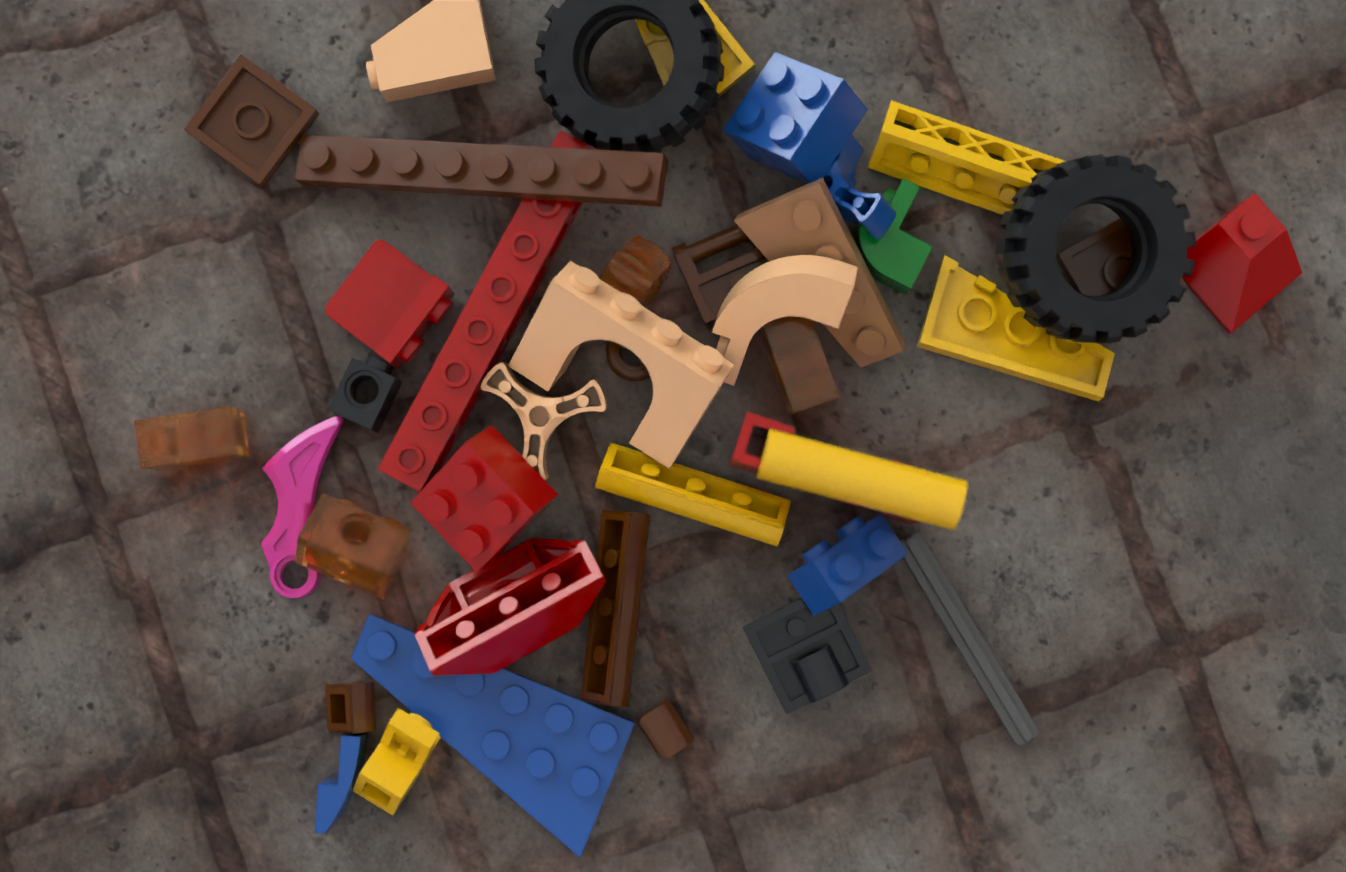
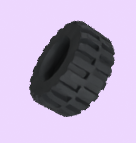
[534,0,724,153]
[996,154,1196,343]

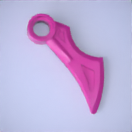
[261,415,345,599]

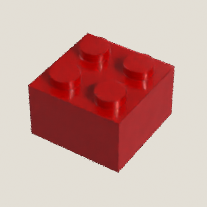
[410,425,559,573]

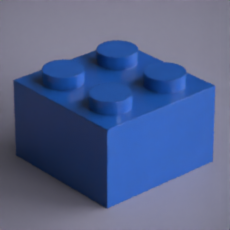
[723,52,868,184]

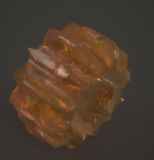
[599,236,671,307]

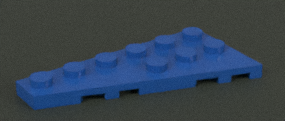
[351,614,635,858]

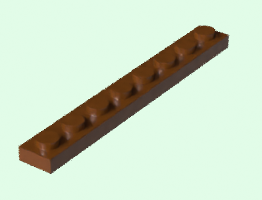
[294,134,668,207]

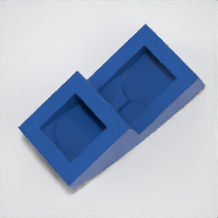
[315,732,368,834]

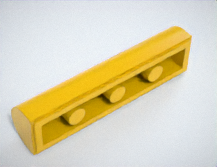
[757,429,968,530]
[595,443,791,546]

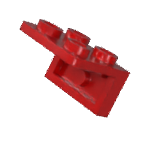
[325,240,455,368]

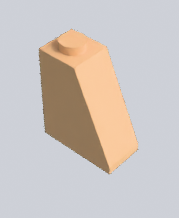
[366,0,496,102]

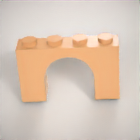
[508,261,734,469]

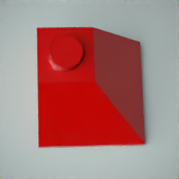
[1182,193,1302,334]

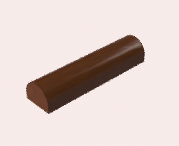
[581,510,650,707]

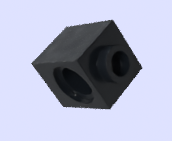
[327,355,402,433]

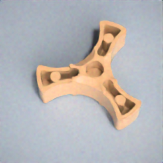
[481,362,608,481]

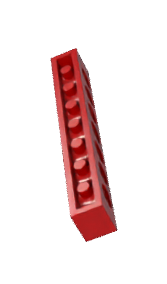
[378,130,598,492]

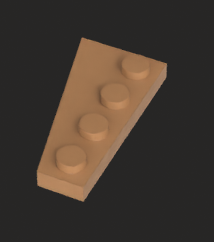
[734,177,906,368]

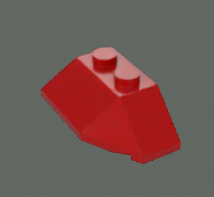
[414,538,606,676]

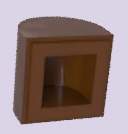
[325,681,376,733]
[635,698,694,759]

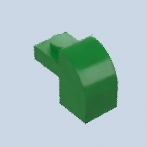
[855,178,933,295]

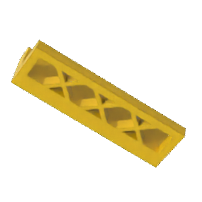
[868,100,1066,215]

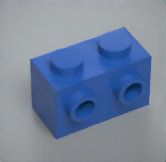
[787,514,908,616]

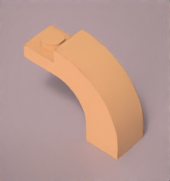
[712,255,858,386]

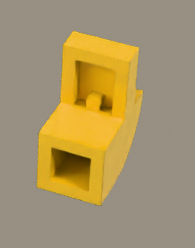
[352,708,441,816]

